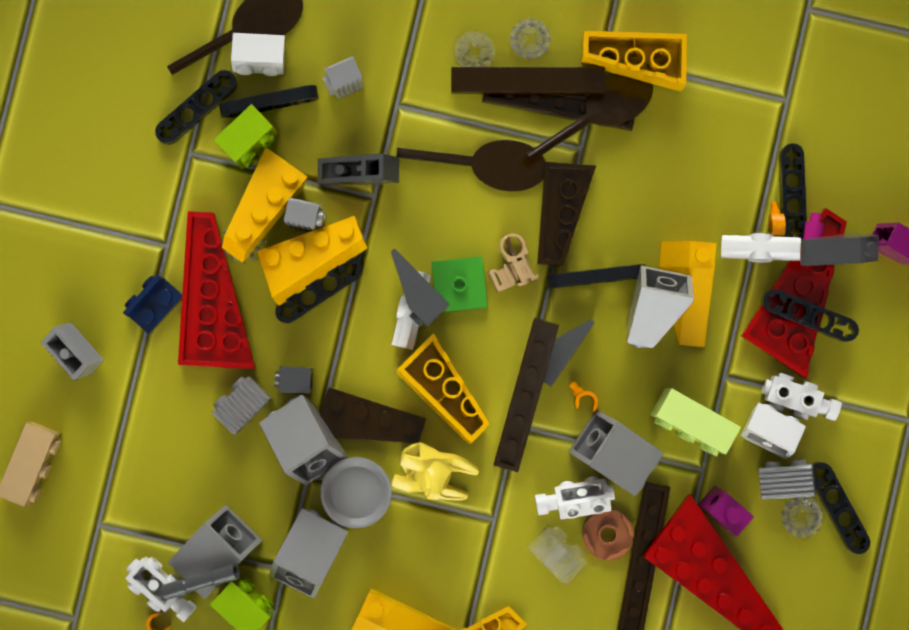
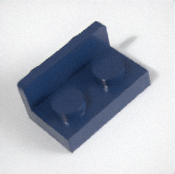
[123,274,182,334]

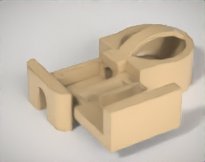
[487,233,539,293]

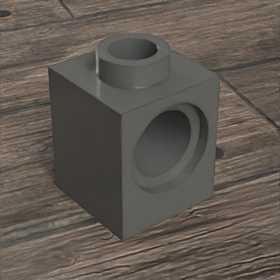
[275,366,313,394]

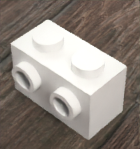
[231,33,285,77]
[740,403,806,460]

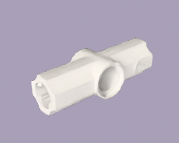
[721,233,801,263]
[392,271,431,350]

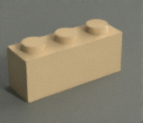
[0,422,61,507]

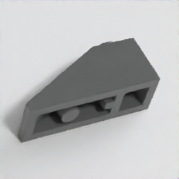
[318,154,399,185]
[801,233,879,266]
[391,248,450,328]
[544,319,595,387]

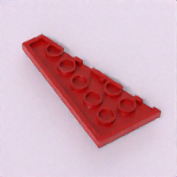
[740,208,847,379]
[178,211,256,369]
[643,494,783,630]

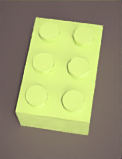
[650,388,741,456]

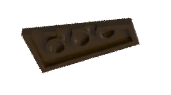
[537,162,596,266]
[320,387,426,443]

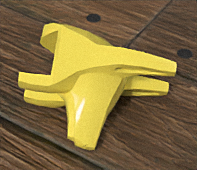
[391,442,479,500]

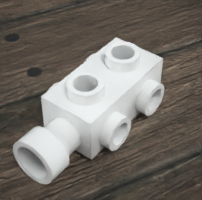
[761,373,842,421]
[535,476,615,520]
[125,556,198,623]

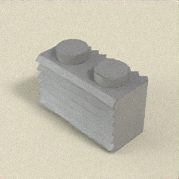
[322,56,365,100]
[284,198,327,232]
[41,322,104,380]
[212,376,272,435]
[759,459,816,500]

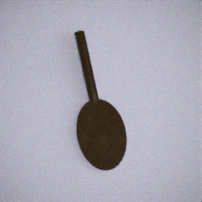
[167,0,303,75]
[525,73,653,162]
[396,140,546,192]

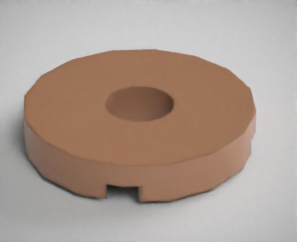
[582,509,634,561]

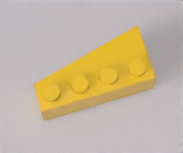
[581,31,687,92]
[222,147,307,263]
[257,216,368,306]
[396,333,490,445]

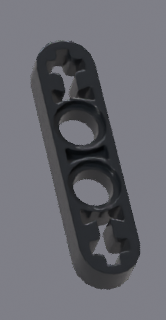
[155,70,238,145]
[219,85,319,118]
[779,143,807,239]
[275,258,363,324]
[547,264,646,289]
[761,289,859,342]
[813,462,870,554]

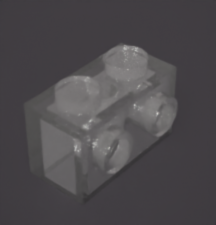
[527,524,588,586]

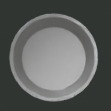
[321,457,392,528]

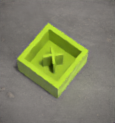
[214,104,279,169]
[210,576,276,630]

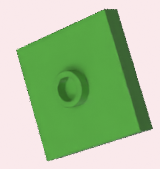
[431,257,488,312]

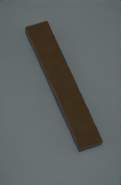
[451,67,605,95]
[482,94,635,131]
[493,318,560,472]
[616,482,670,630]

